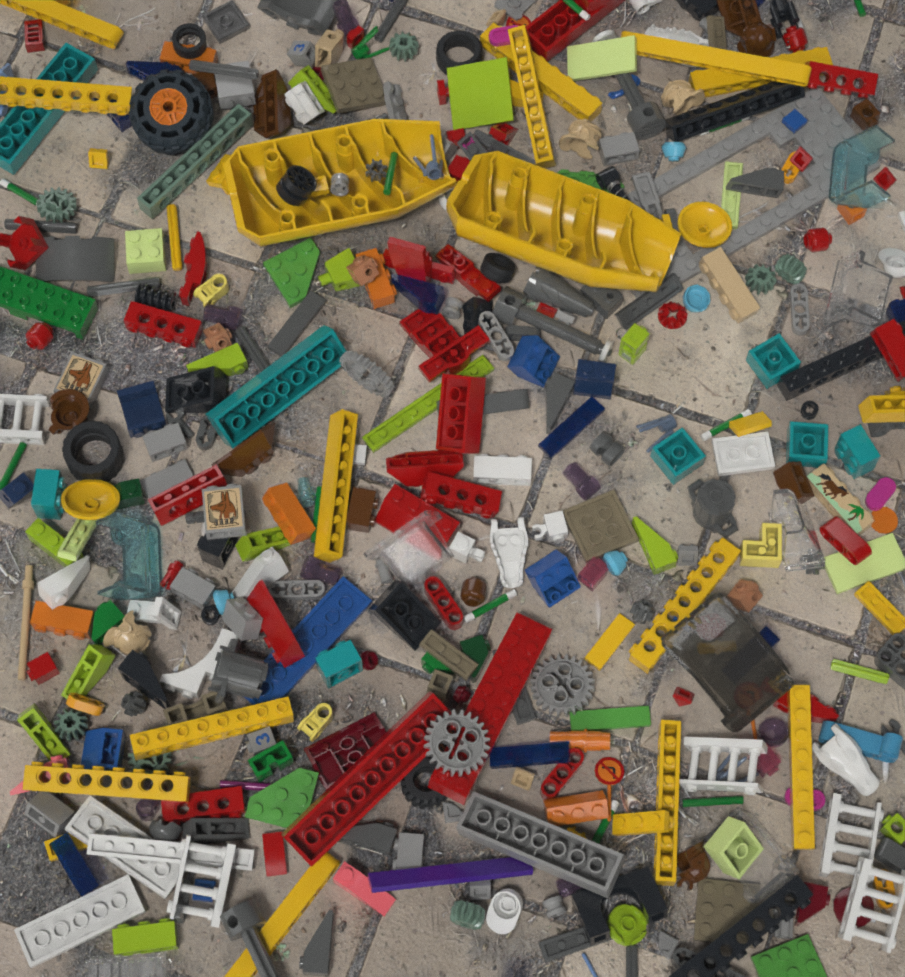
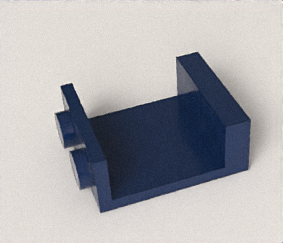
[573,359,616,400]
[117,381,166,438]

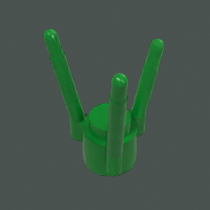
[351,26,389,60]

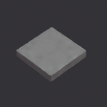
[202,0,250,44]

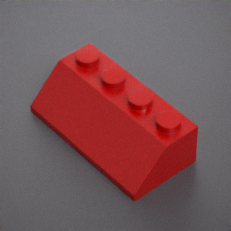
[436,373,486,454]
[375,484,460,561]
[247,580,305,668]

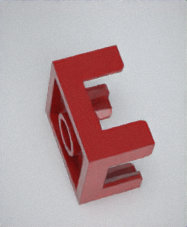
[0,216,49,270]

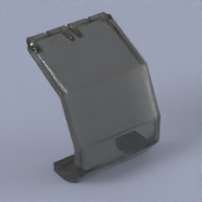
[660,592,794,732]

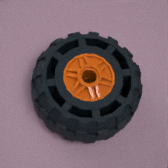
[129,69,214,155]

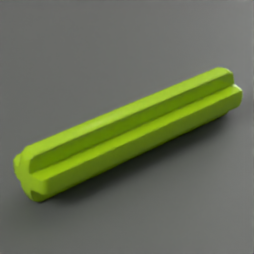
[830,659,889,684]

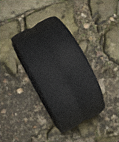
[480,253,515,283]

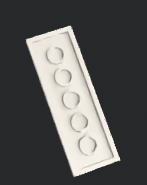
[65,795,186,899]
[14,874,146,968]

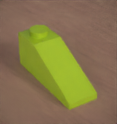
[288,65,337,114]
[186,342,248,376]
[631,516,678,575]
[235,527,290,562]
[61,644,116,699]
[17,703,71,761]

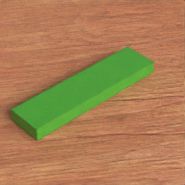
[569,706,651,731]

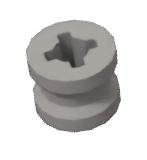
[330,173,349,196]
[442,297,463,319]
[542,896,567,919]

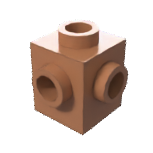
[346,255,379,286]
[202,323,232,352]
[727,579,763,613]

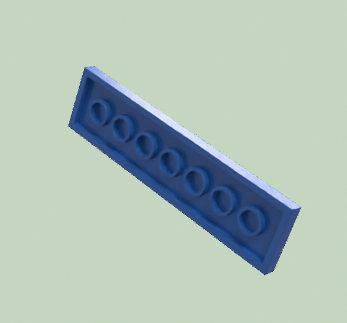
[242,576,372,705]

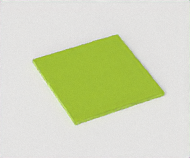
[446,57,514,130]

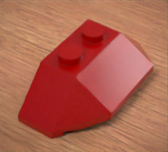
[386,450,464,487]

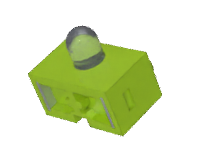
[616,323,650,365]

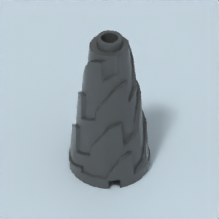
[523,266,595,317]

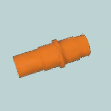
[550,729,610,753]

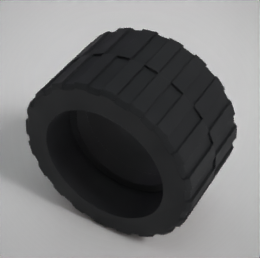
[62,421,124,482]

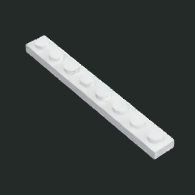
[87,833,254,871]

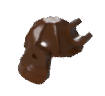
[737,14,776,57]
[49,389,89,435]
[676,840,710,891]

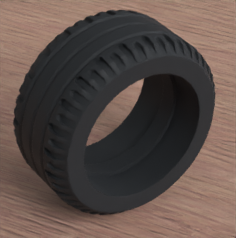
[436,30,483,75]

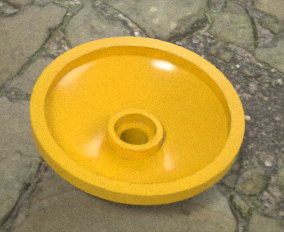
[677,202,732,248]
[61,479,120,520]

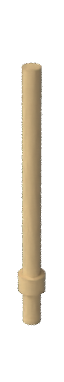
[18,565,34,681]

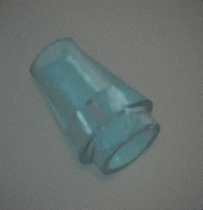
[297,477,316,507]

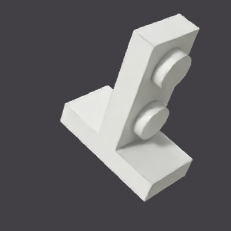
[126,597,181,630]

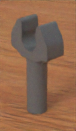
[166,411,194,439]
[880,719,905,755]

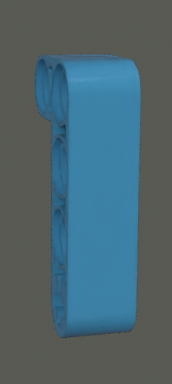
[818,721,903,763]

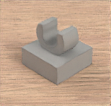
[555,309,578,326]
[677,544,698,566]
[470,880,491,900]

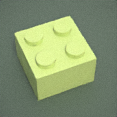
[125,228,166,274]
[703,816,764,879]

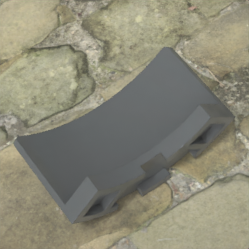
[257,0,342,36]
[36,236,114,282]

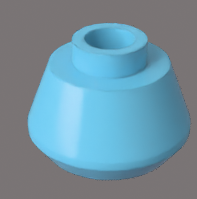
[662,142,686,162]
[603,550,628,576]
[213,590,235,615]

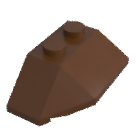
[716,0,762,37]
[253,69,291,139]
[211,421,277,477]

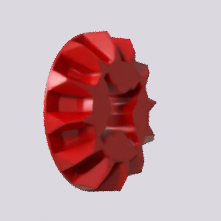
[658,301,688,329]

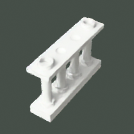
[0,394,50,445]
[679,737,768,795]
[818,793,884,885]
[166,834,236,928]
[838,857,905,953]

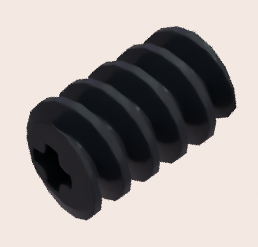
[135,283,177,312]

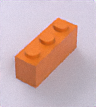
[160,41,218,76]
[355,248,397,309]
[262,482,316,545]
[30,601,95,640]
[543,790,609,826]

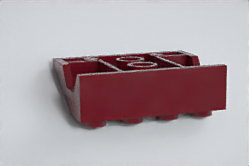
[304,712,386,791]

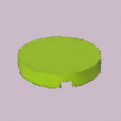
[606,904,647,946]

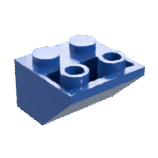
[507,335,560,388]
[525,550,581,608]
[81,728,126,771]

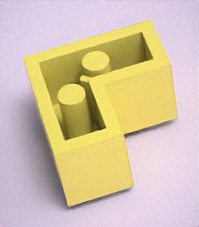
[740,523,782,568]

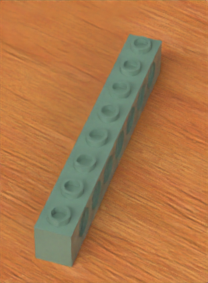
[137,104,253,219]

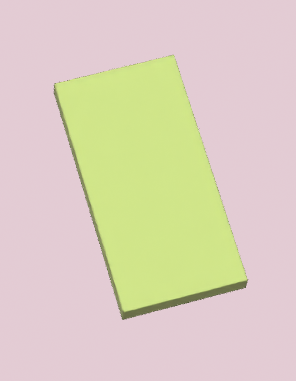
[567,35,637,81]
[823,533,905,594]

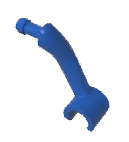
[608,74,640,99]

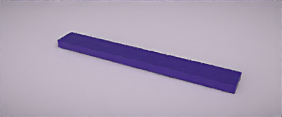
[368,857,533,893]

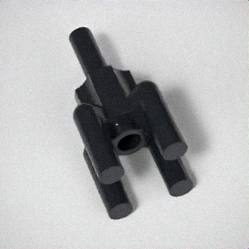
[770,0,800,39]

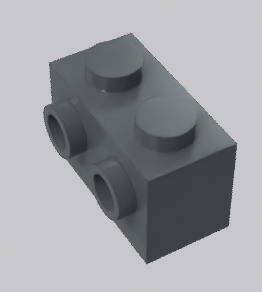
[580,285,623,319]

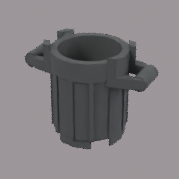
[687,479,738,538]
[208,639,268,704]

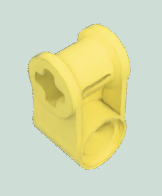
[193,274,229,309]
[297,703,334,742]

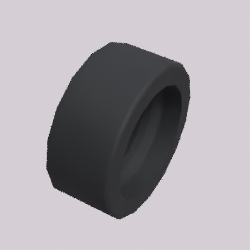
[172,23,207,59]

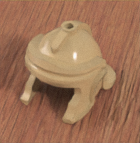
[661,80,705,115]
[559,119,601,160]
[103,610,152,655]

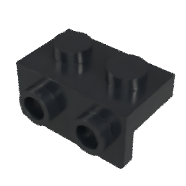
[462,297,493,336]

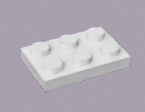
[711,432,775,476]

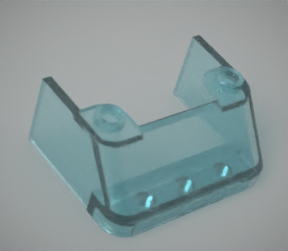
[829,125,895,209]
[95,512,163,601]

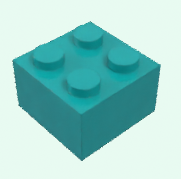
[746,333,801,389]
[786,421,829,468]
[834,424,881,480]
[650,427,706,485]
[31,468,68,520]
[315,639,363,689]

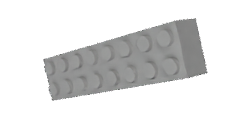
[456,791,625,898]

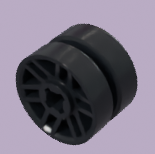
[276,165,317,206]

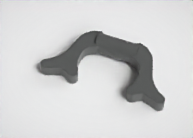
[174,879,190,923]

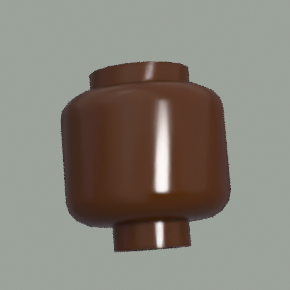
[460,577,487,607]

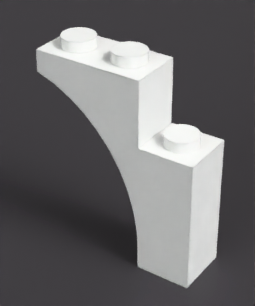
[159,628,242,699]

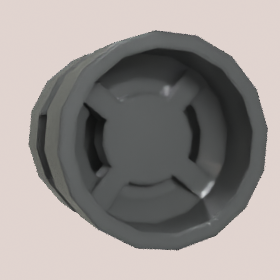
[589,431,626,467]

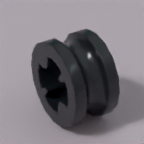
[800,401,819,420]
[201,606,219,625]

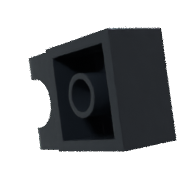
[197,509,246,570]

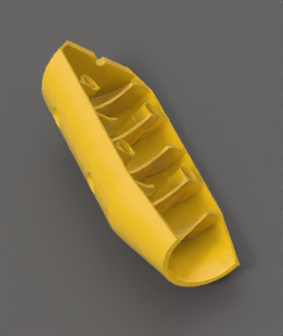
[223,119,456,247]
[446,151,681,292]

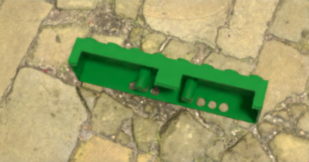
[0,266,98,340]

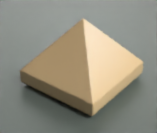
[486,9,506,26]
[510,767,535,791]

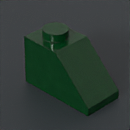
[114,478,145,510]
[460,635,491,683]

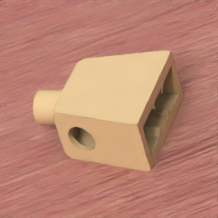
[315,29,344,67]

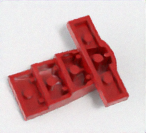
[383,237,455,287]
[399,302,490,383]

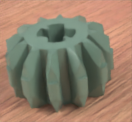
[389,31,419,62]
[775,254,807,284]
[745,263,777,295]
[54,708,89,742]
[450,900,485,930]

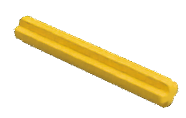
[167,204,182,271]

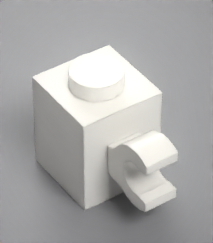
[532,511,568,543]
[449,532,485,564]

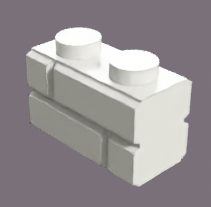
[284,81,325,125]

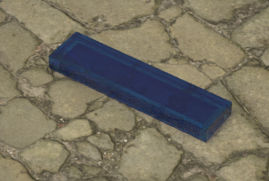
[538,396,605,459]
[490,741,570,769]

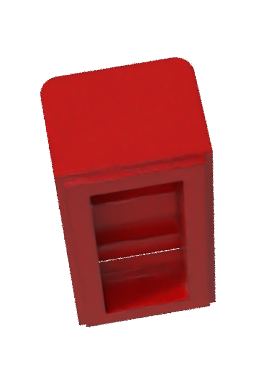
[24,19,45,53]

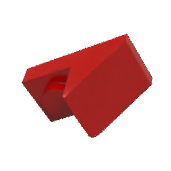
[489,122,518,146]

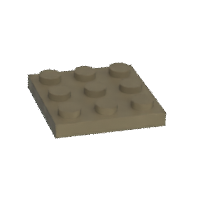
[321,58,386,113]
[563,490,639,563]
[693,878,760,948]

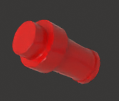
[160,561,184,590]

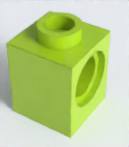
[879,813,905,845]

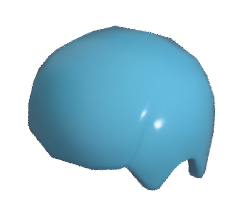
[682,284,710,313]

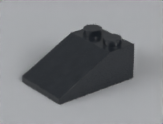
[165,366,226,413]
[369,581,441,651]
[117,650,171,709]

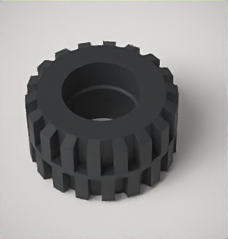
[401,756,447,810]

